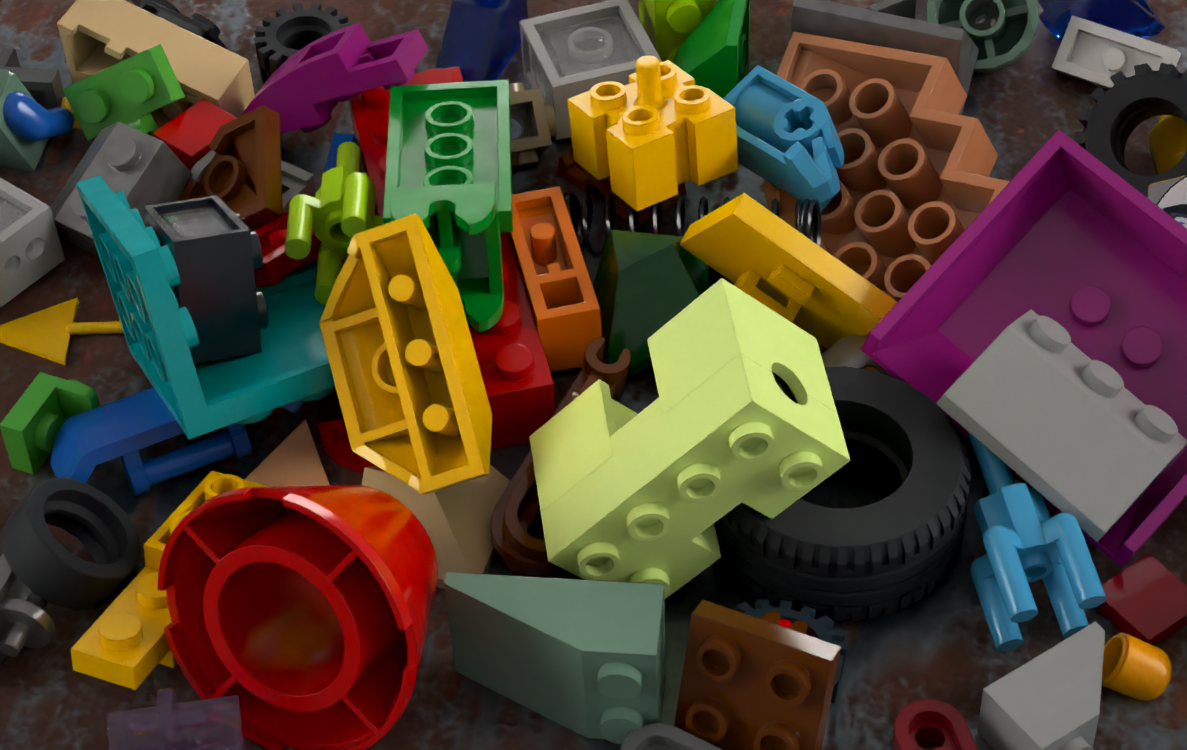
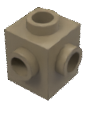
[509,82,557,168]

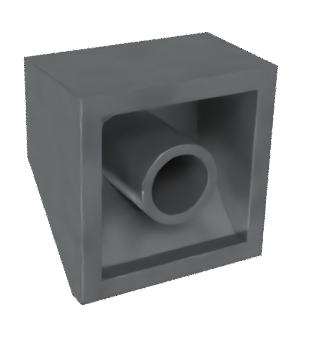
[50,121,193,257]

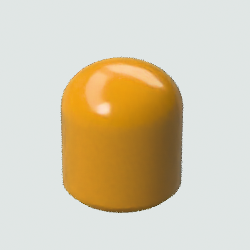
[1102,633,1172,701]

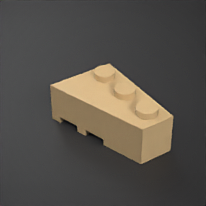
[57,0,255,128]

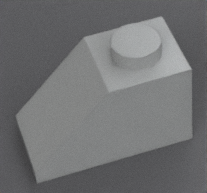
[977,621,1105,750]

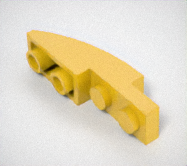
[71,470,269,690]

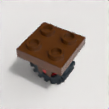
[674,599,847,750]

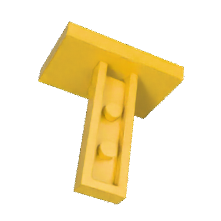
[679,193,897,349]

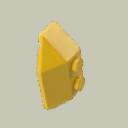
[319,213,492,495]

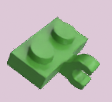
[63,44,185,141]

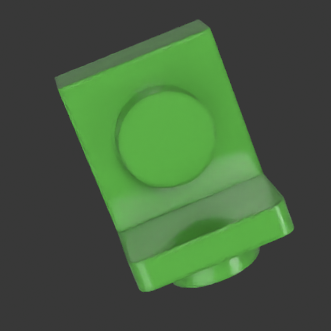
[0,372,100,475]

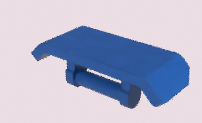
[50,387,304,496]

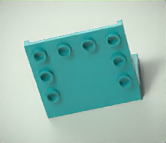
[76,175,335,440]

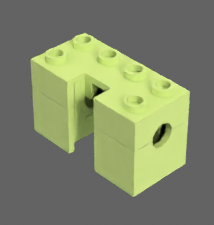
[529,278,851,600]

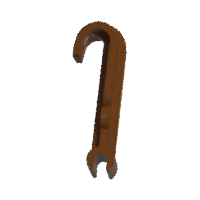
[489,337,631,578]

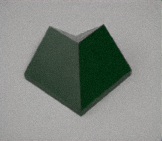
[593,230,710,378]

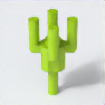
[285,142,384,305]

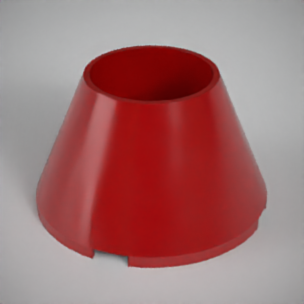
[157,485,438,750]

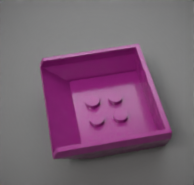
[861,129,1187,568]

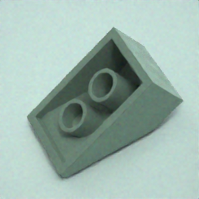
[444,572,666,744]

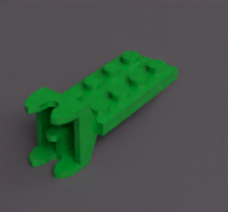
[383,79,513,332]

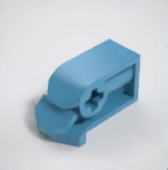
[723,65,845,212]

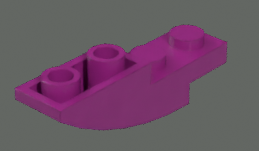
[239,22,429,136]

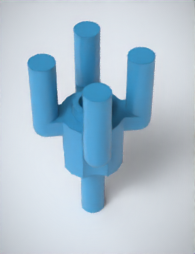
[968,432,1107,652]

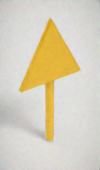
[0,297,123,366]

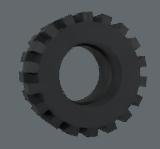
[1074,63,1187,198]

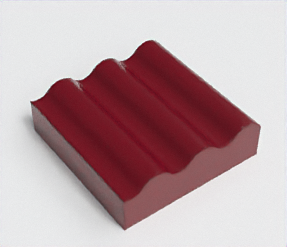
[1096,554,1187,646]

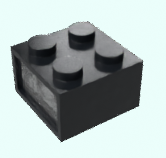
[143,195,268,364]

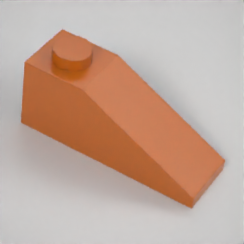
[509,186,603,373]

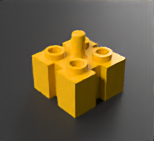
[567,56,738,211]

